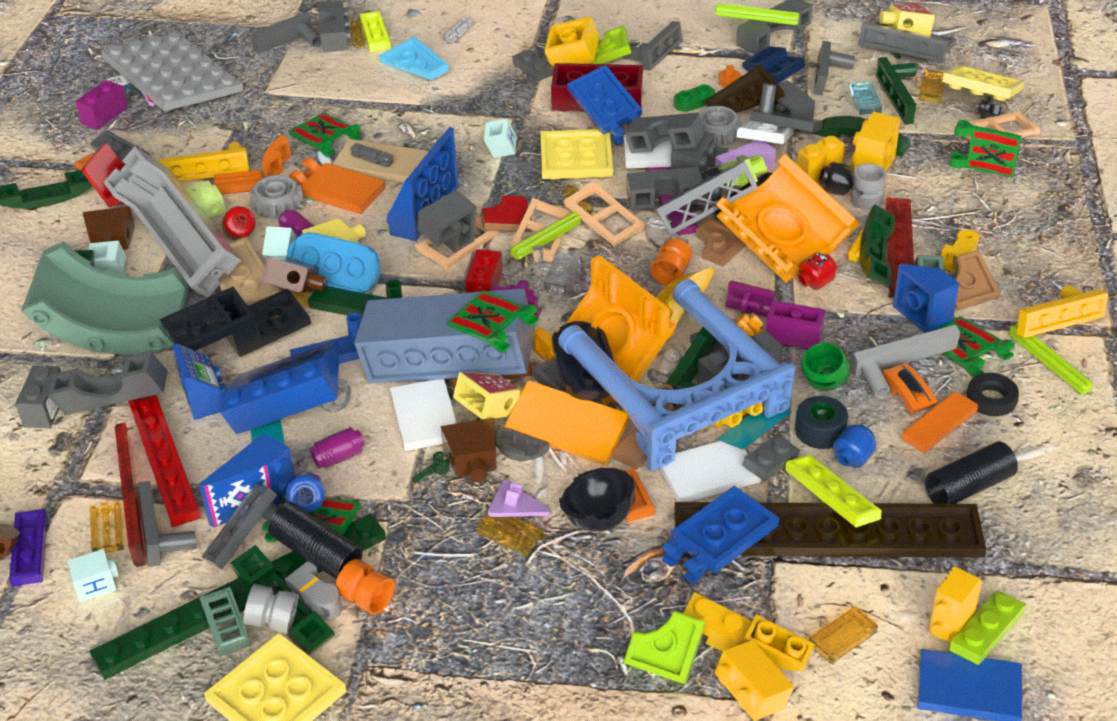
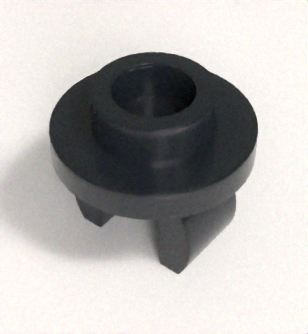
[978,96,1002,119]

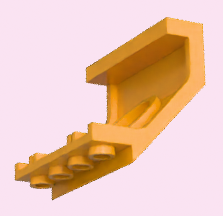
[716,154,861,283]
[533,255,677,406]

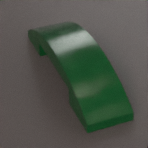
[815,116,910,157]
[0,170,92,208]
[860,204,895,287]
[230,545,335,655]

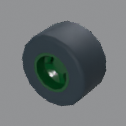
[795,396,848,449]

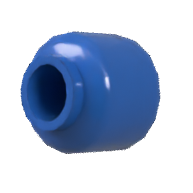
[833,425,877,468]
[286,472,326,513]

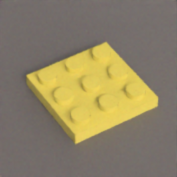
[942,65,1025,101]
[541,129,613,180]
[204,633,346,721]

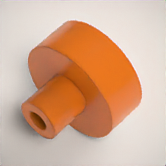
[718,65,741,88]

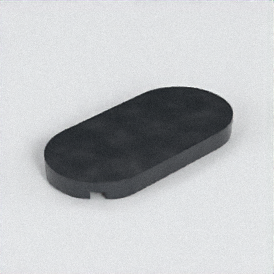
[552,321,615,401]

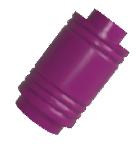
[278,210,315,238]
[309,427,365,469]

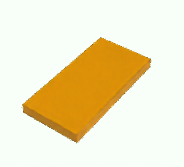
[504,380,630,466]

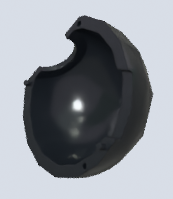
[559,468,635,532]

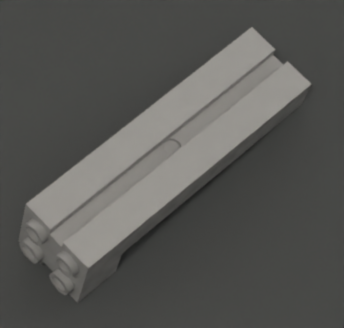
[103,146,241,297]

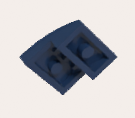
[742,46,805,83]

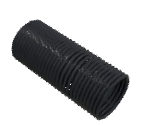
[925,441,1018,504]
[268,502,363,580]

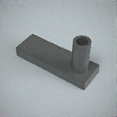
[252,12,321,54]
[623,21,683,70]
[813,41,855,96]
[749,83,823,132]
[138,481,196,567]
[201,484,279,569]

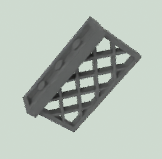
[858,21,957,63]

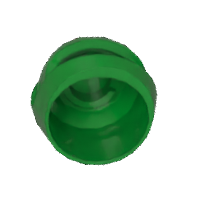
[801,343,850,391]

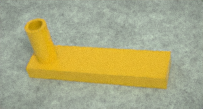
[156,142,249,182]
[1016,285,1108,338]

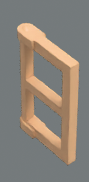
[965,112,1040,141]
[564,181,646,247]
[511,198,572,262]
[415,214,499,269]

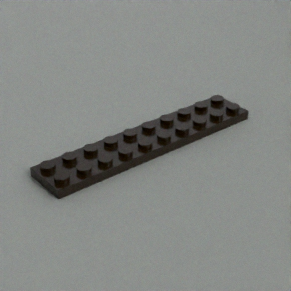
[674,502,986,558]

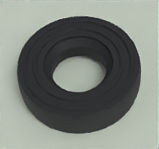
[967,373,1019,416]

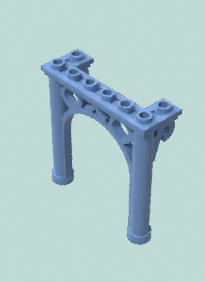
[558,279,795,471]

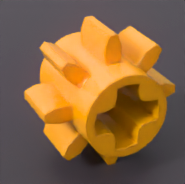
[734,313,764,337]

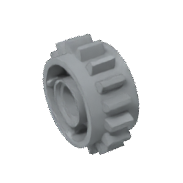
[699,106,742,147]
[250,175,303,219]

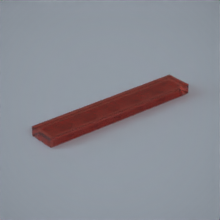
[885,198,914,298]
[115,422,147,567]

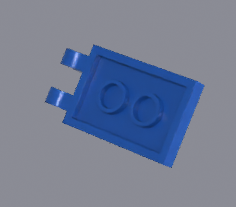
[567,65,642,146]
[662,485,779,584]

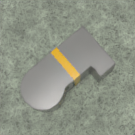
[285,561,342,621]

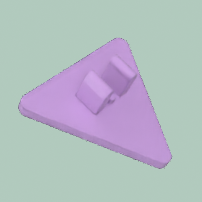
[488,480,550,517]

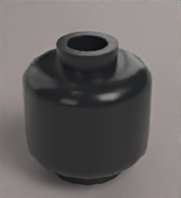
[819,162,854,196]

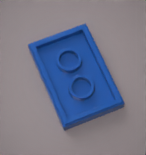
[917,649,1022,721]

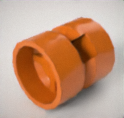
[650,238,693,286]
[335,559,395,615]

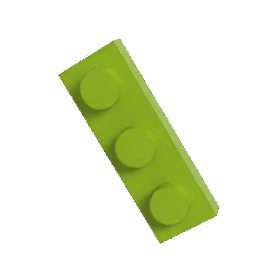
[949,591,1026,665]

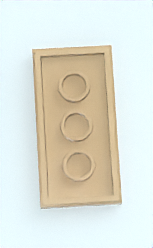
[332,139,429,183]
[218,237,281,306]

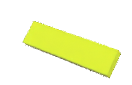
[785,454,882,527]

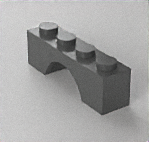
[736,0,813,55]
[48,351,168,415]

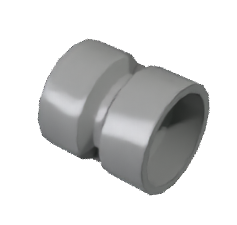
[851,164,886,210]
[243,583,299,635]

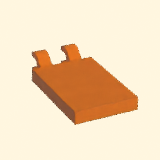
[289,158,386,214]

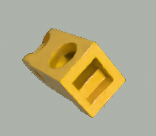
[941,230,980,272]

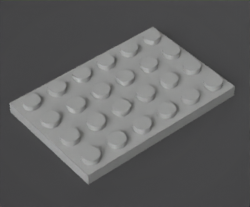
[102,32,243,112]

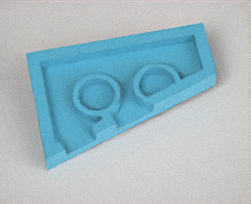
[379,36,449,80]

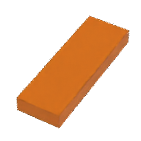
[902,391,978,453]

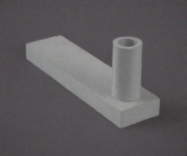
[851,325,960,397]

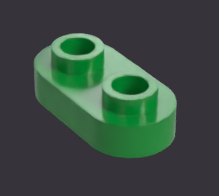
[674,84,715,112]

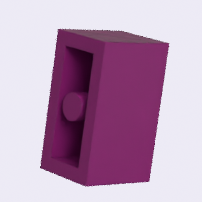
[75,80,128,130]
[766,300,826,349]

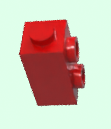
[465,249,503,293]

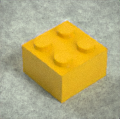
[544,16,600,66]
[851,111,901,175]

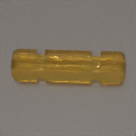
[350,19,365,48]
[563,184,593,214]

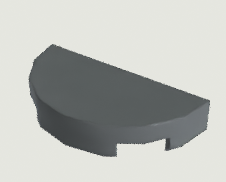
[496,425,549,461]

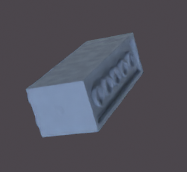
[354,288,535,384]

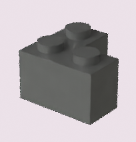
[417,190,476,253]

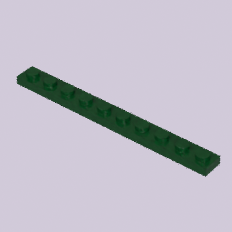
[89,513,386,680]

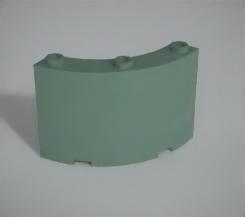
[21,241,189,355]

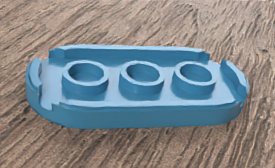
[286,232,381,293]

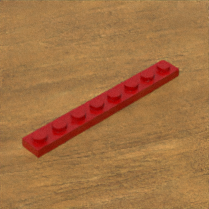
[119,372,201,527]

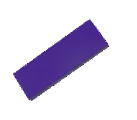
[9,509,48,587]

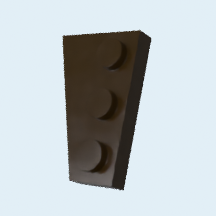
[704,64,785,113]

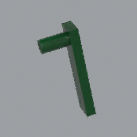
[876,57,917,125]
[308,279,403,317]
[665,327,718,407]

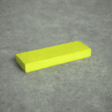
[359,11,391,52]

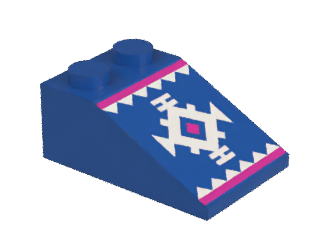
[199,433,295,527]

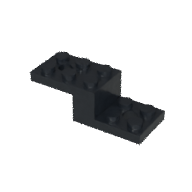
[160,286,312,357]

